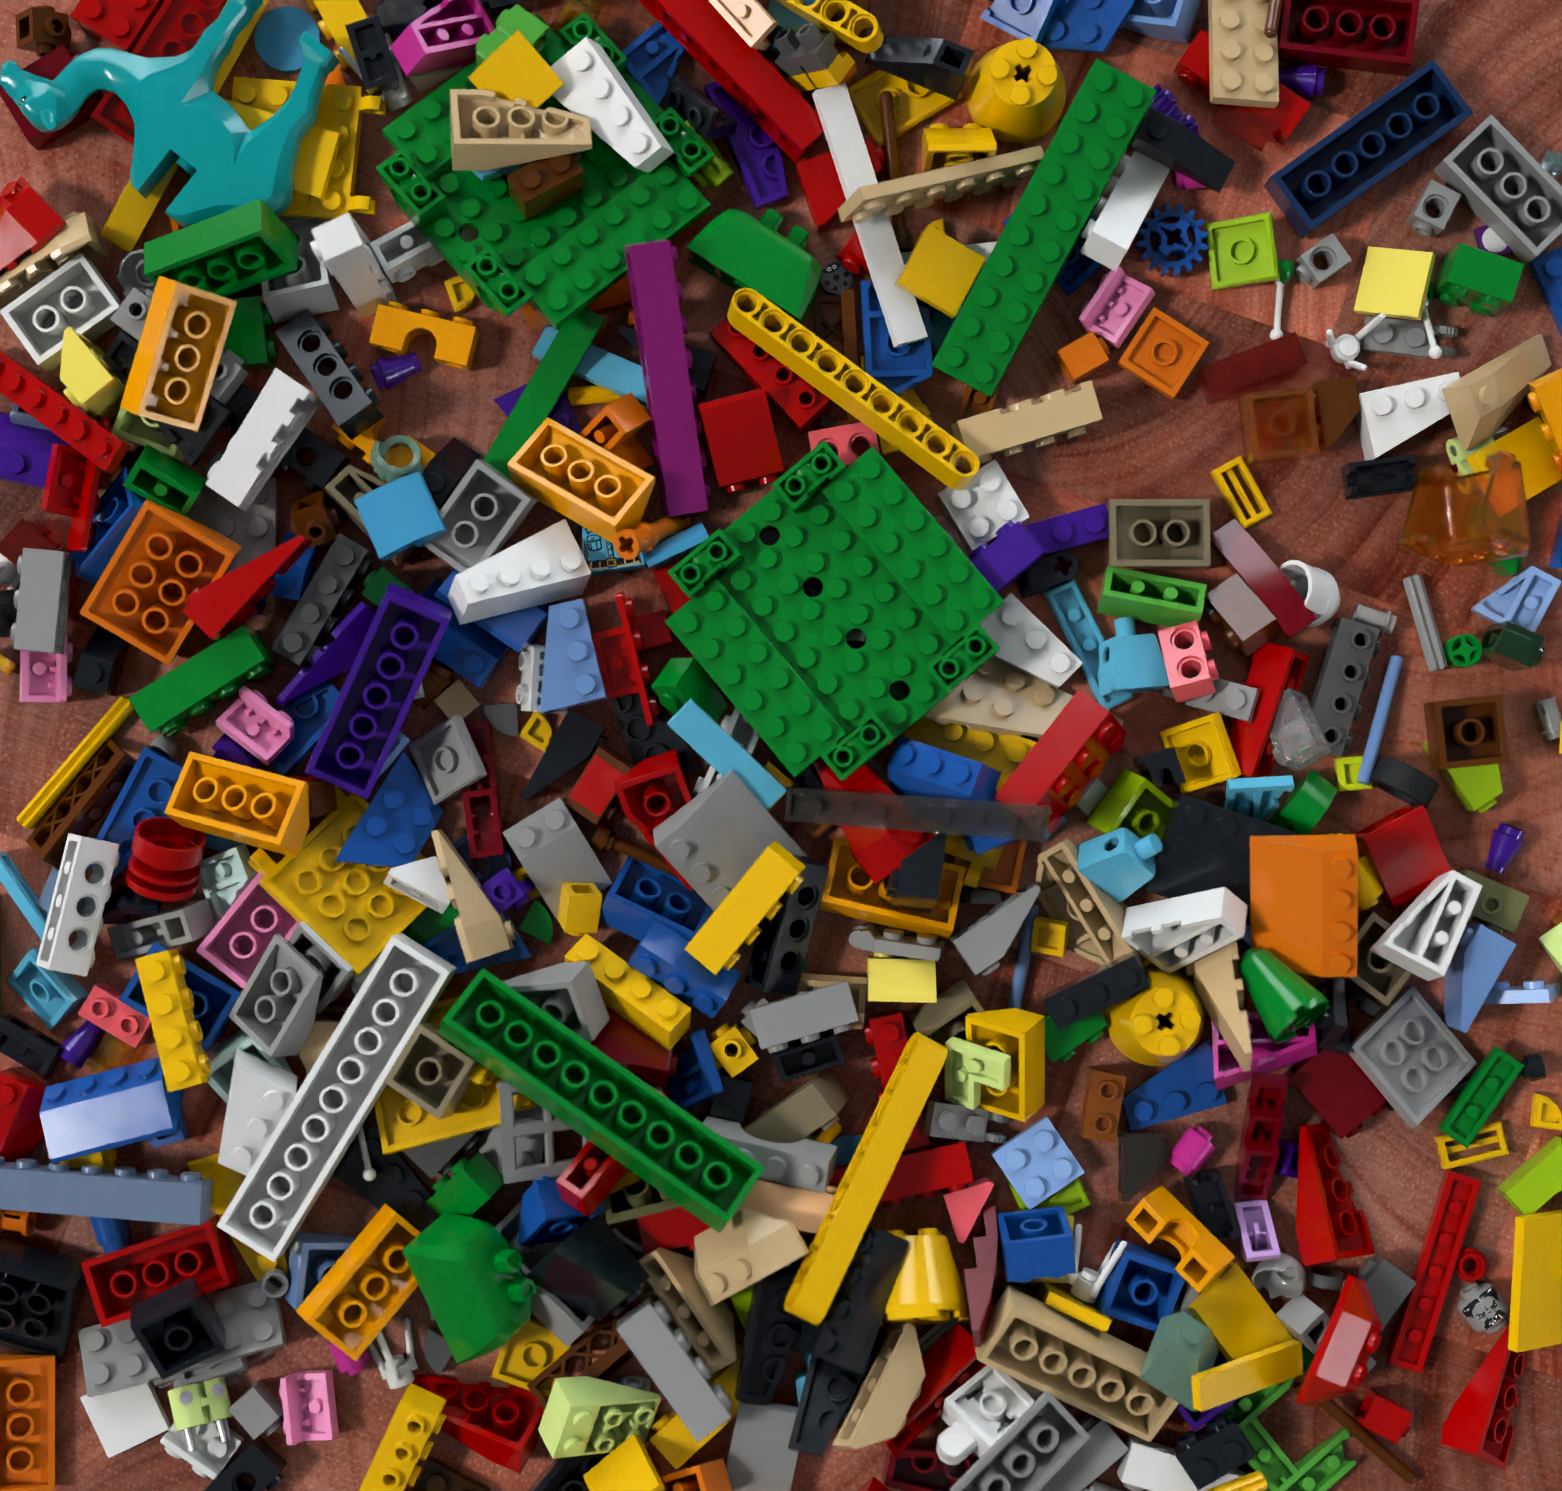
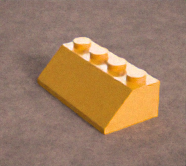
[120,276,237,432]
[507,417,656,544]
[164,751,309,858]
[818,837,966,940]
[296,1204,420,1362]

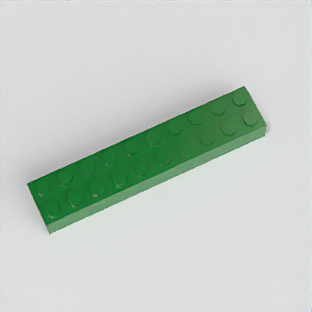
[931,59,1157,399]
[438,968,765,1233]

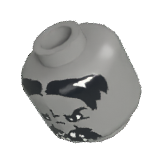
[1457,1282,1509,1334]

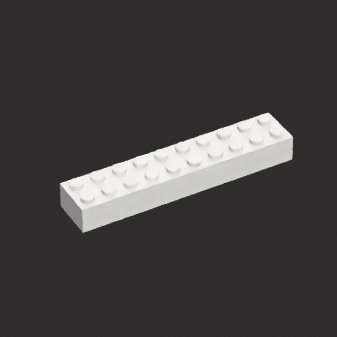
[217,932,457,1262]

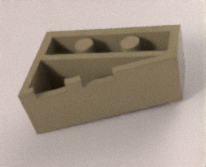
[325,464,440,566]
[742,1067,852,1143]

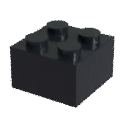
[131,1276,225,1380]

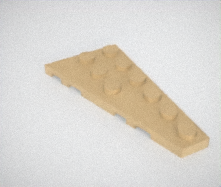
[922,657,1124,741]

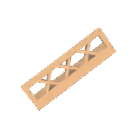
[708,0,778,51]

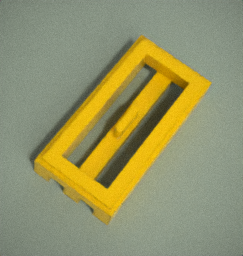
[1210,455,1273,529]
[1434,1120,1509,1170]

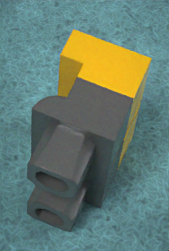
[773,22,855,92]

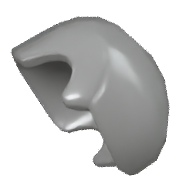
[117,249,156,297]
[1251,1252,1307,1299]

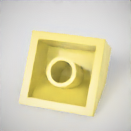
[866,952,937,1003]

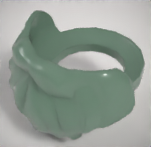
[370,435,424,483]

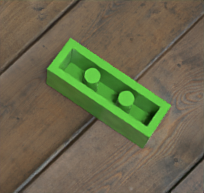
[1097,565,1207,627]

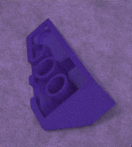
[274,601,377,707]

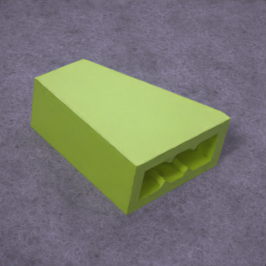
[1422,741,1503,813]

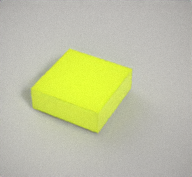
[1334,756,1373,792]

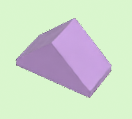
[1233,1200,1281,1262]

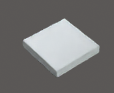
[80,1382,171,1459]

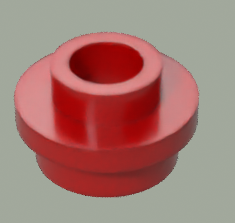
[1454,1248,1487,1282]

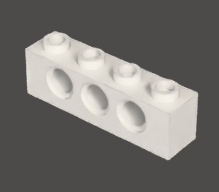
[36,833,120,977]

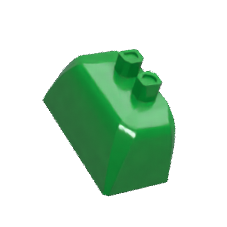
[686,208,821,325]
[403,1213,537,1364]

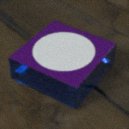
[1473,225,1513,256]

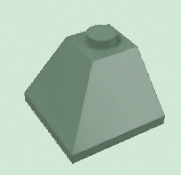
[1138,1311,1219,1412]

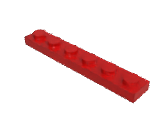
[0,349,130,474]
[1386,1169,1482,1374]

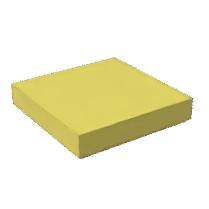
[1354,246,1436,320]

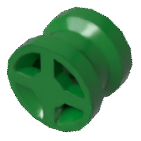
[1443,634,1482,668]

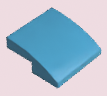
[354,472,447,561]
[642,522,709,571]

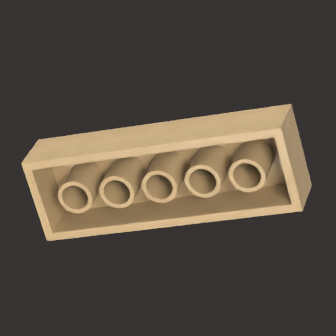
[975,1286,1179,1442]

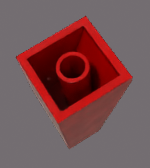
[699,388,784,494]
[1353,805,1451,910]

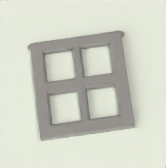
[496,1080,589,1184]

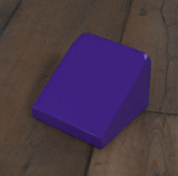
[1274,1138,1299,1178]

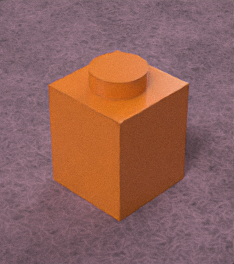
[1054,331,1110,385]

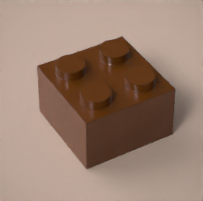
[1423,695,1509,770]

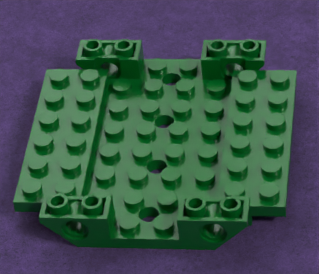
[376,11,715,330]
[665,441,1004,781]

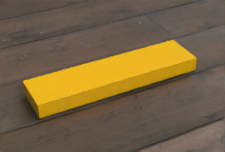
[1191,1339,1303,1412]

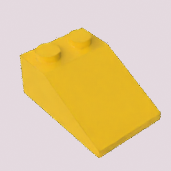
[922,123,997,173]

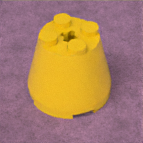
[967,38,1066,145]
[1104,965,1205,1066]
[881,1228,969,1325]

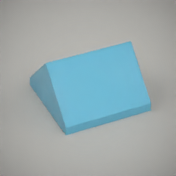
[7,948,89,1031]

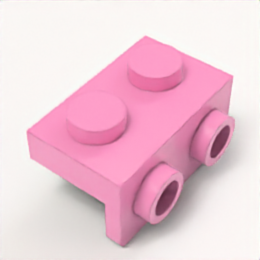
[1079,266,1155,349]
[20,635,73,703]
[216,685,294,766]
[279,1370,339,1446]

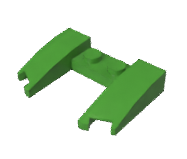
[1220,1377,1356,1491]

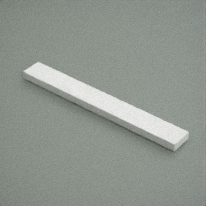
[812,83,928,348]

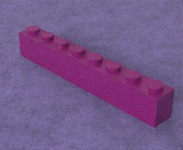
[624,239,711,517]

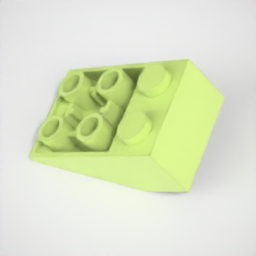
[538,1376,661,1459]

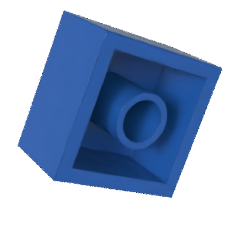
[996,1206,1076,1283]
[1095,1238,1185,1332]

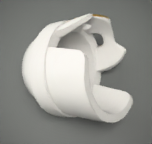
[1280,560,1340,628]

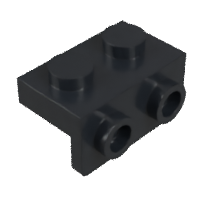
[663,75,738,140]
[1316,977,1351,1056]
[1175,1411,1256,1490]

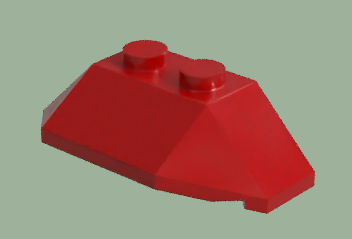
[1295,1274,1382,1407]

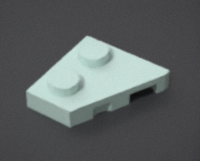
[198,844,257,924]

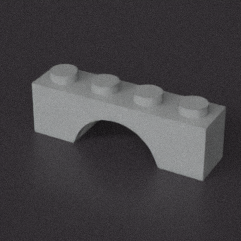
[703,1116,838,1193]

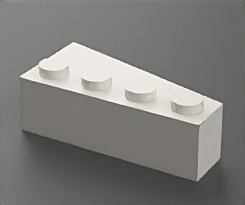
[205,368,322,511]

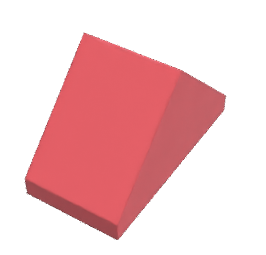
[941,1177,995,1244]

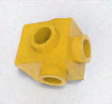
[709,1023,760,1078]

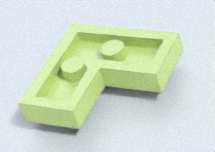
[945,1036,1011,1110]

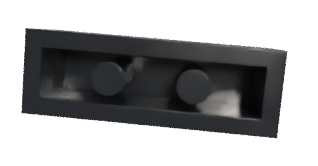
[1043,949,1152,1030]

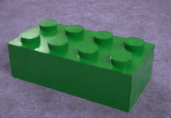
[144,198,298,297]
[128,625,278,736]

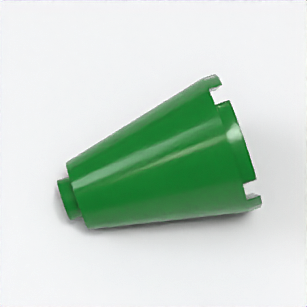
[1238,947,1329,1045]

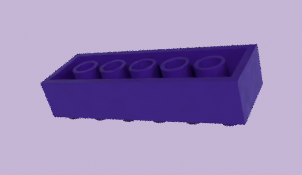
[305,582,453,799]

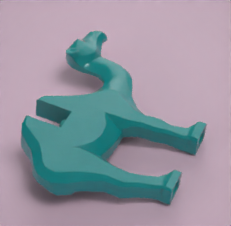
[0,0,340,228]

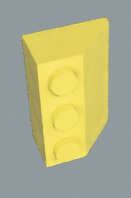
[59,326,126,420]

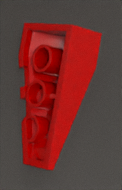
[0,176,67,271]
[182,535,313,640]
[614,749,694,891]
[814,757,934,884]
[0,1068,49,1163]
[1296,1123,1375,1267]
[1441,1325,1527,1471]
[411,1374,549,1474]

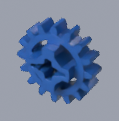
[1135,203,1209,278]

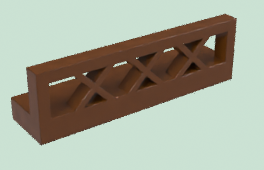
[814,289,860,429]
[26,737,137,869]
[526,1301,637,1411]

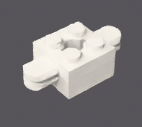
[936,1365,1042,1466]

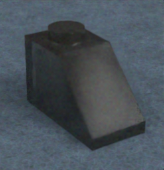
[1118,1129,1169,1201]

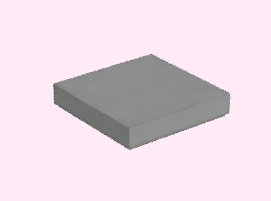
[408,715,487,805]

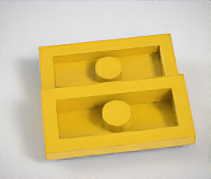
[468,30,564,108]

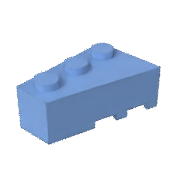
[540,598,608,715]

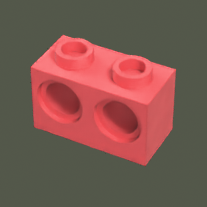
[808,422,880,470]
[1158,620,1219,703]
[78,982,153,1048]

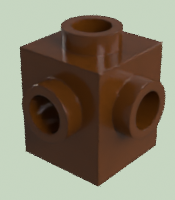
[15,6,72,57]
[291,490,343,549]

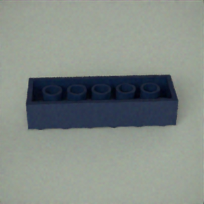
[1264,59,1473,239]

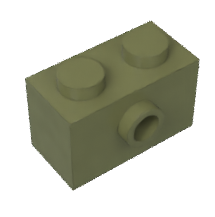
[1458,869,1530,936]

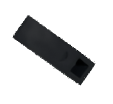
[865,36,975,100]

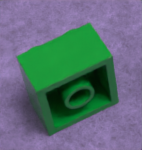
[1433,243,1524,317]

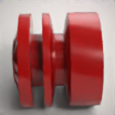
[125,817,207,901]

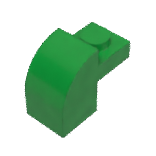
[1266,768,1338,835]

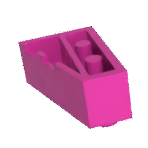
[391,0,495,76]
[1211,1012,1318,1091]

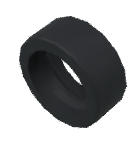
[1370,756,1439,809]

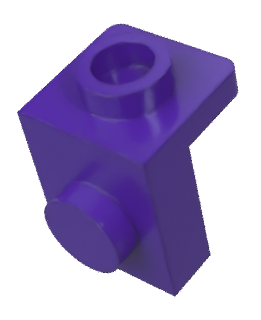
[481,868,536,914]

